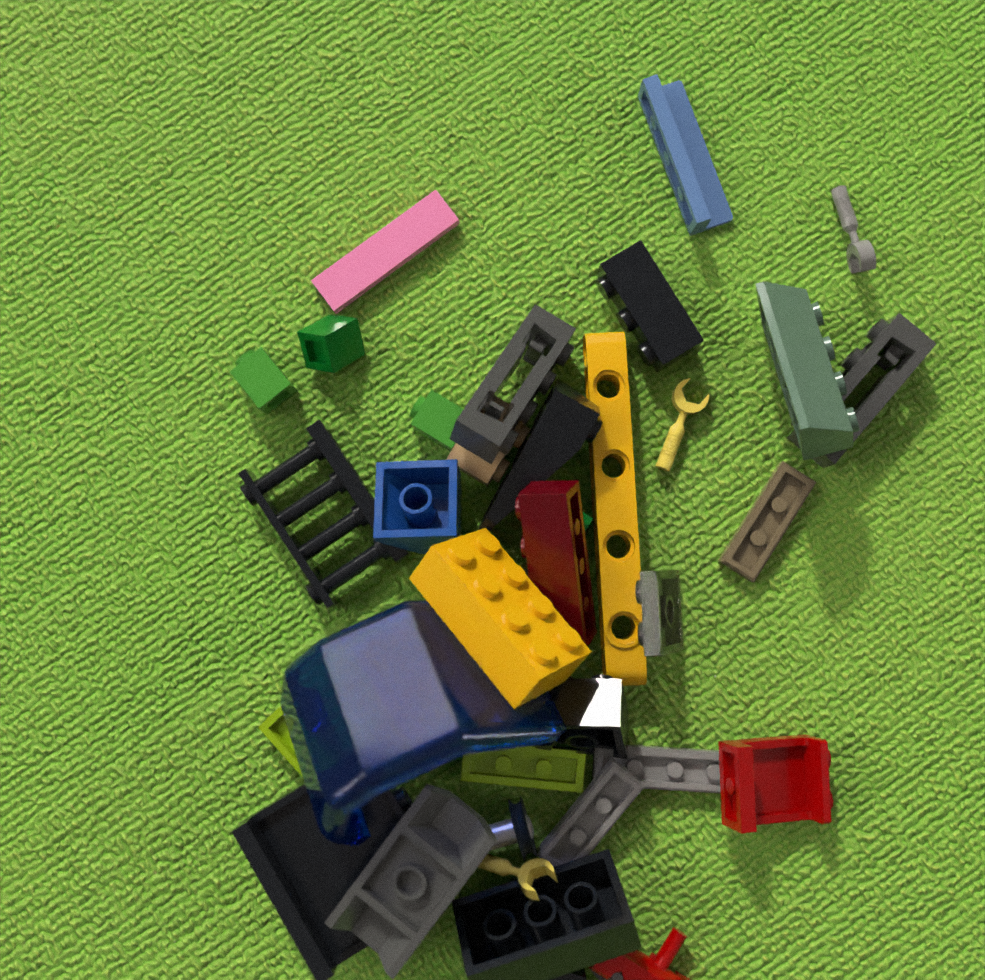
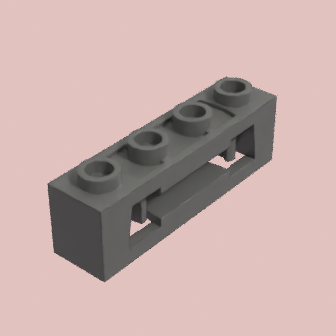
[450,304,576,464]
[787,313,937,468]

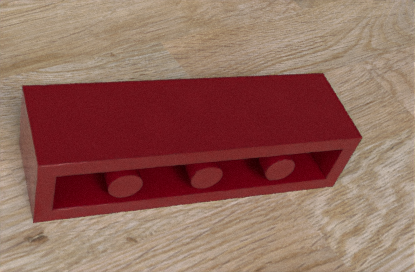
[515,480,597,647]

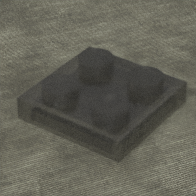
[635,570,684,656]

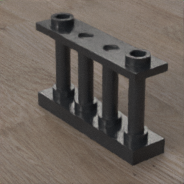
[238,420,411,608]

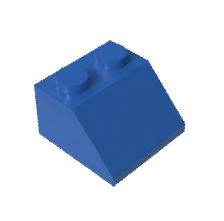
[373,459,462,554]

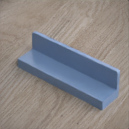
[637,74,733,236]

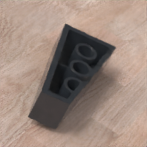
[456,673,629,759]

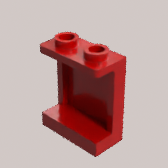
[718,734,833,834]

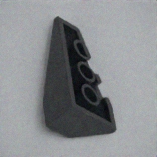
[478,379,603,531]

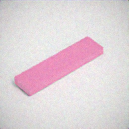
[311,190,459,314]

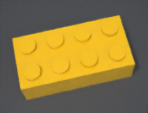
[409,528,592,709]

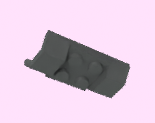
[325,784,497,979]

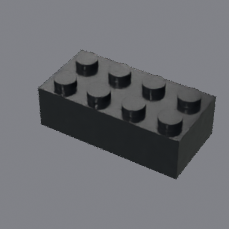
[452,849,642,980]

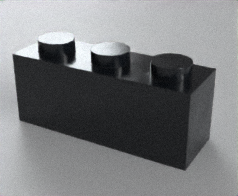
[596,240,704,372]

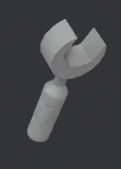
[831,185,876,274]

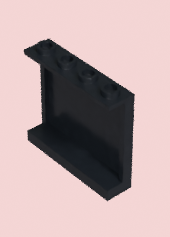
[232,744,454,980]

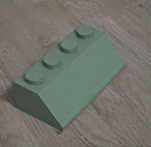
[756,281,859,460]

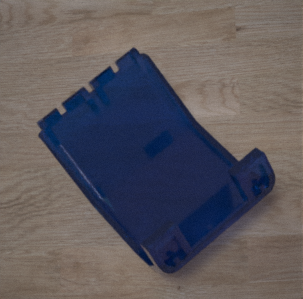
[280,600,567,846]

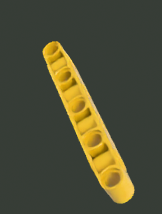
[583,332,647,686]

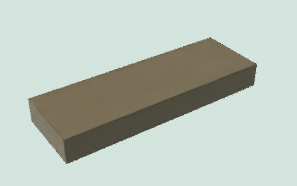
[718,461,816,582]

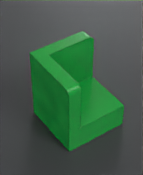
[297,314,365,373]

